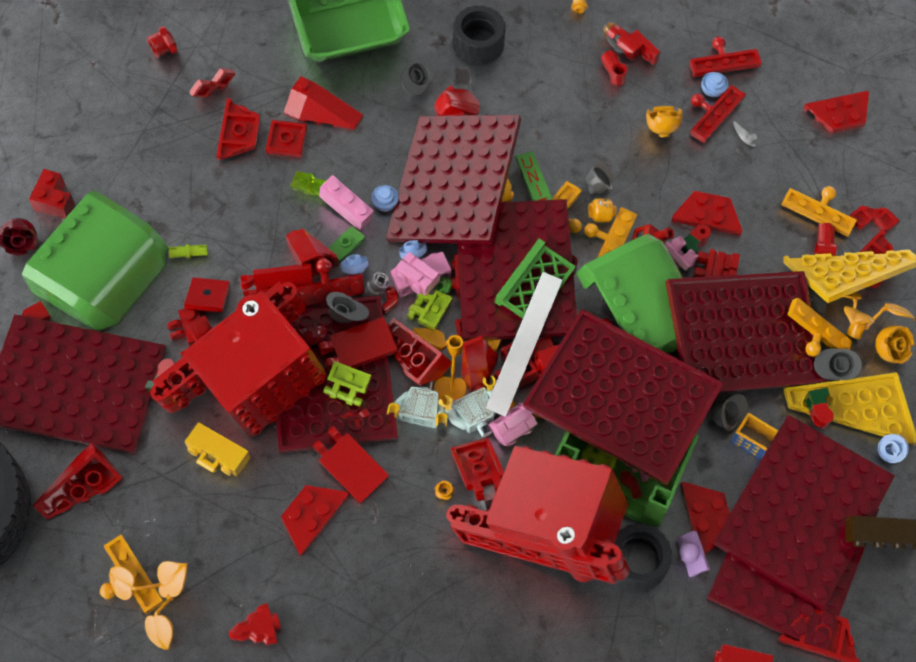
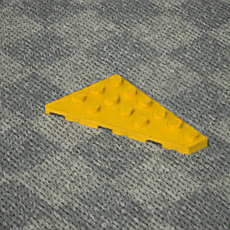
[783,250,916,303]
[784,372,916,445]

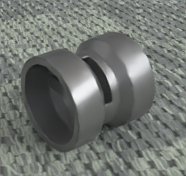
[364,272,390,296]

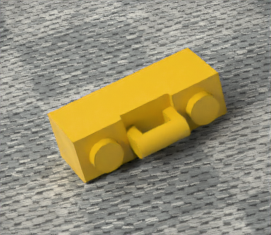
[185,422,250,476]

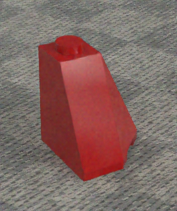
[285,228,339,277]

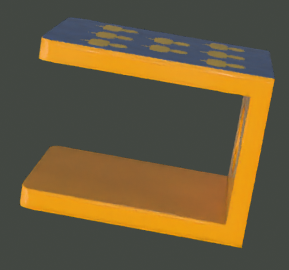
[731,413,778,460]

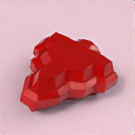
[229,603,281,645]

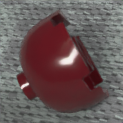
[0,218,38,256]

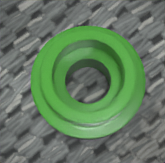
[435,277,452,294]

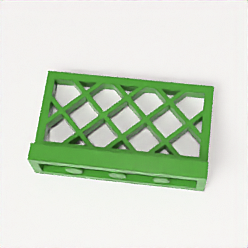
[494,239,576,318]

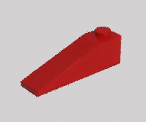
[284,76,363,130]
[388,317,452,386]
[461,335,498,393]
[33,443,123,519]

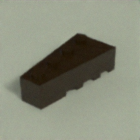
[845,516,916,550]

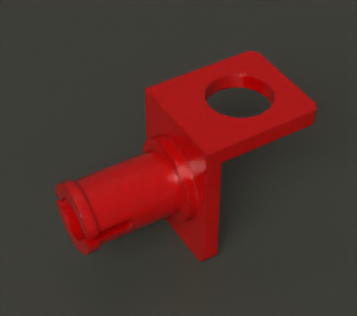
[632,224,674,244]

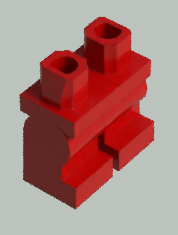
[692,249,740,278]

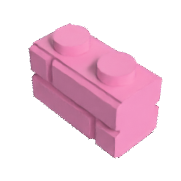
[395,252,440,296]
[489,403,537,446]

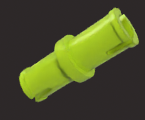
[169,244,208,259]

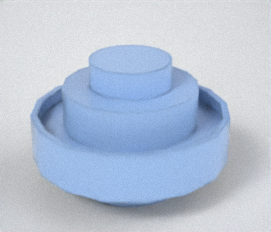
[701,72,728,97]
[371,185,399,212]
[399,240,427,260]
[340,254,369,275]
[878,434,909,463]

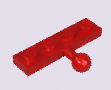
[689,36,762,77]
[690,85,746,143]
[296,258,365,306]

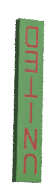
[515,151,553,201]

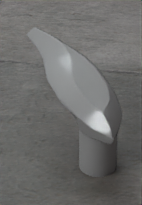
[733,121,757,146]

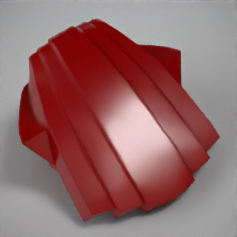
[434,85,480,116]

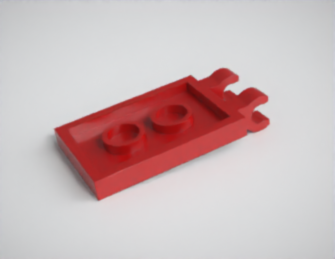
[240,263,313,298]
[318,317,398,372]
[313,426,389,504]
[451,437,504,502]

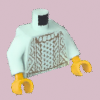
[438,376,497,438]
[387,382,448,429]

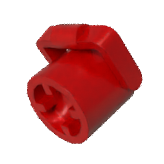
[146,25,178,58]

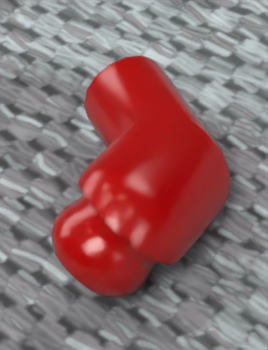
[382,286,399,314]
[620,470,642,499]

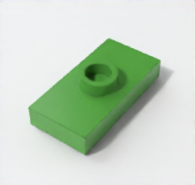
[329,226,365,263]

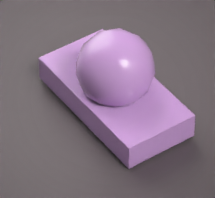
[676,531,710,577]

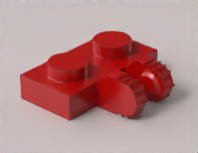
[166,308,200,346]

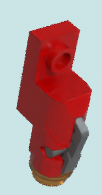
[603,22,660,65]

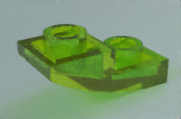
[290,171,327,199]

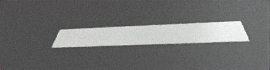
[486,272,562,417]

